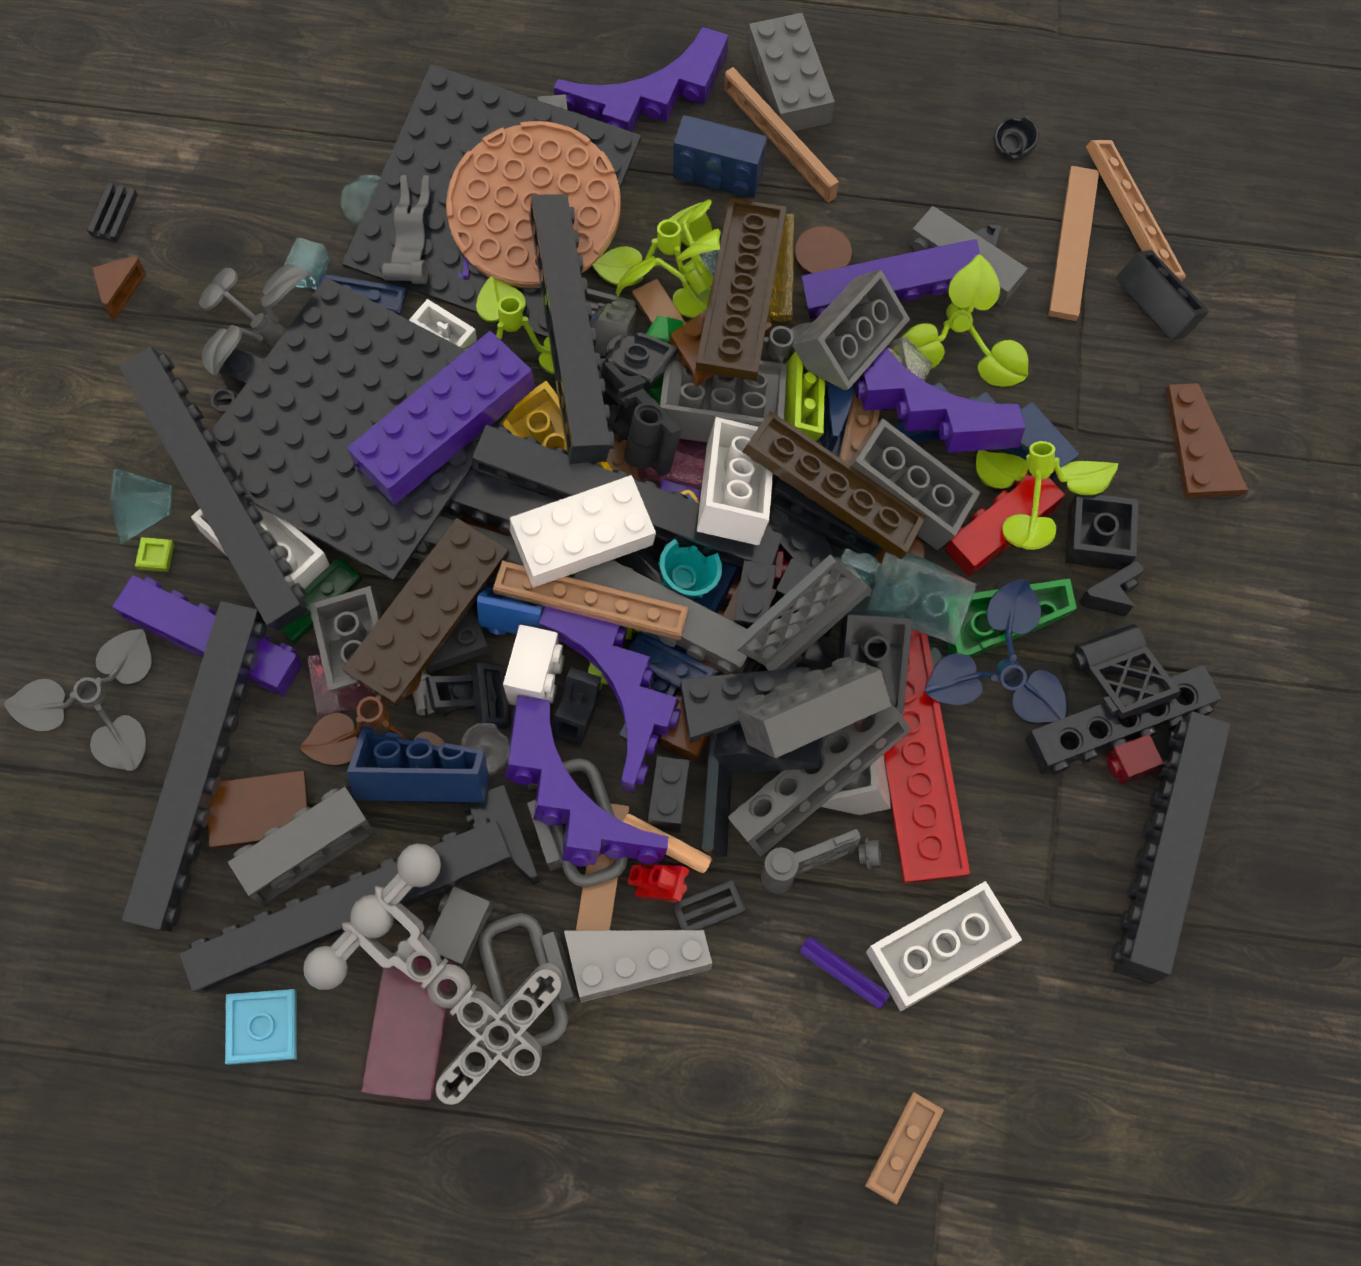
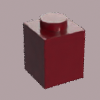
[1106,734,1164,785]

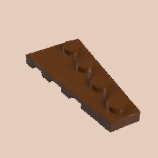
[1166,383,1248,498]

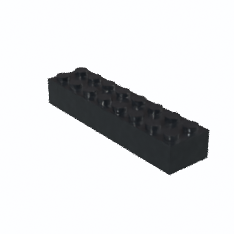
[1111,711,1231,985]

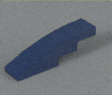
[824,382,855,450]

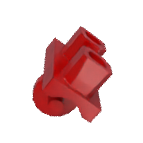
[628,865,689,902]

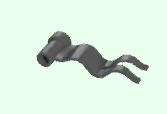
[382,175,430,284]

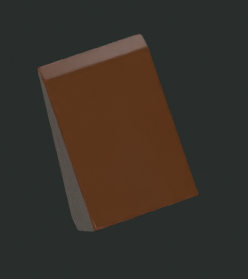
[92,256,146,320]

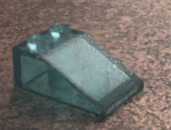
[867,552,977,645]

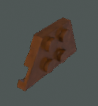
[669,309,772,386]

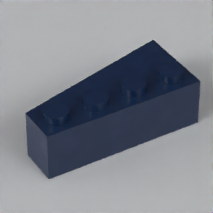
[347,726,490,802]

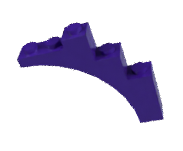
[554,27,729,132]
[855,347,1026,452]
[539,606,681,793]
[505,696,668,866]

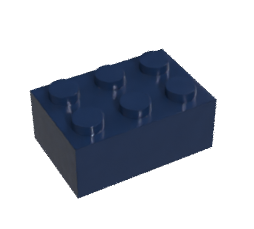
[673,115,767,198]

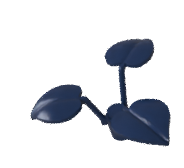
[925,579,1066,723]

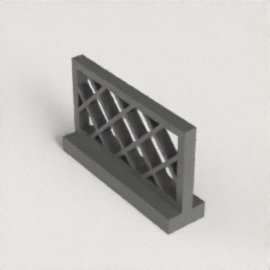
[732,554,872,671]

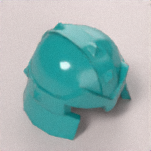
[658,539,722,599]

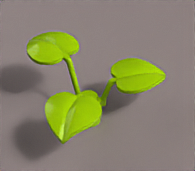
[616,199,721,297]
[592,202,712,319]
[892,254,1028,387]
[465,276,555,375]
[976,441,1118,550]

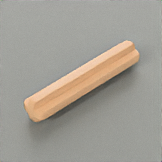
[623,814,712,873]

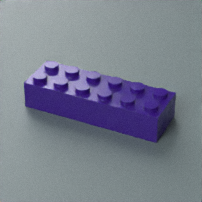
[347,331,535,505]

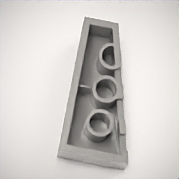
[564,930,712,1003]

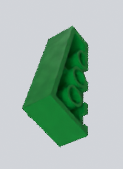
[940,578,1077,658]

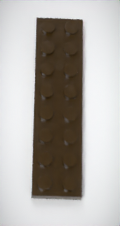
[695,197,787,381]

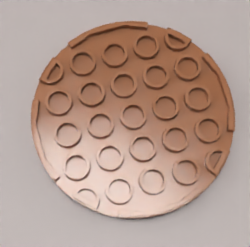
[446,121,621,288]

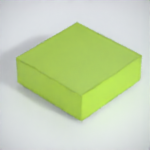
[135,537,174,572]

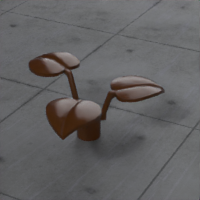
[300,674,445,766]

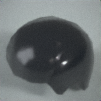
[993,116,1039,161]

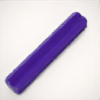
[800,937,890,1008]

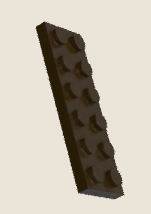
[742,411,926,560]
[342,518,510,707]

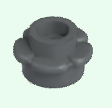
[859,837,882,870]

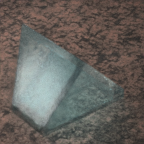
[110,468,172,544]

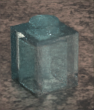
[284,237,330,290]

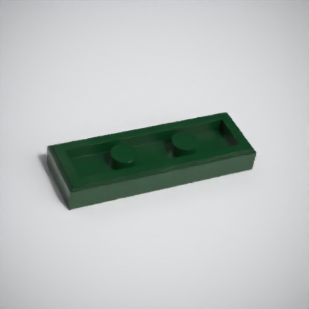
[279,557,362,645]

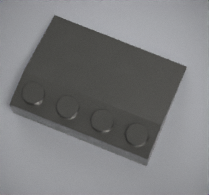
[660,354,787,442]

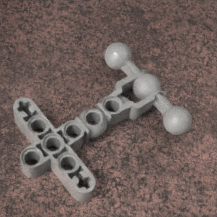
[303,843,563,1105]

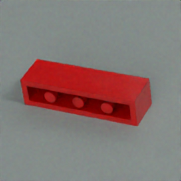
[945,473,1065,577]

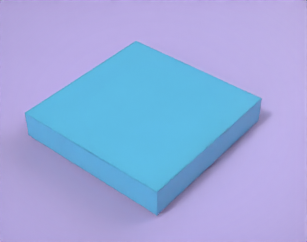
[225,989,297,1065]

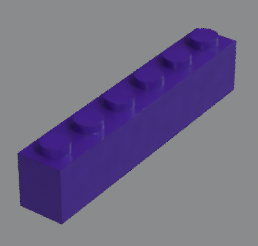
[802,239,981,319]
[112,575,302,697]

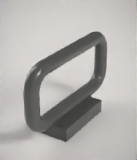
[527,758,628,888]
[478,913,580,1052]

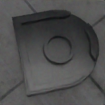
[605,333,678,390]

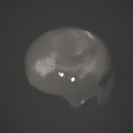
[461,723,509,775]

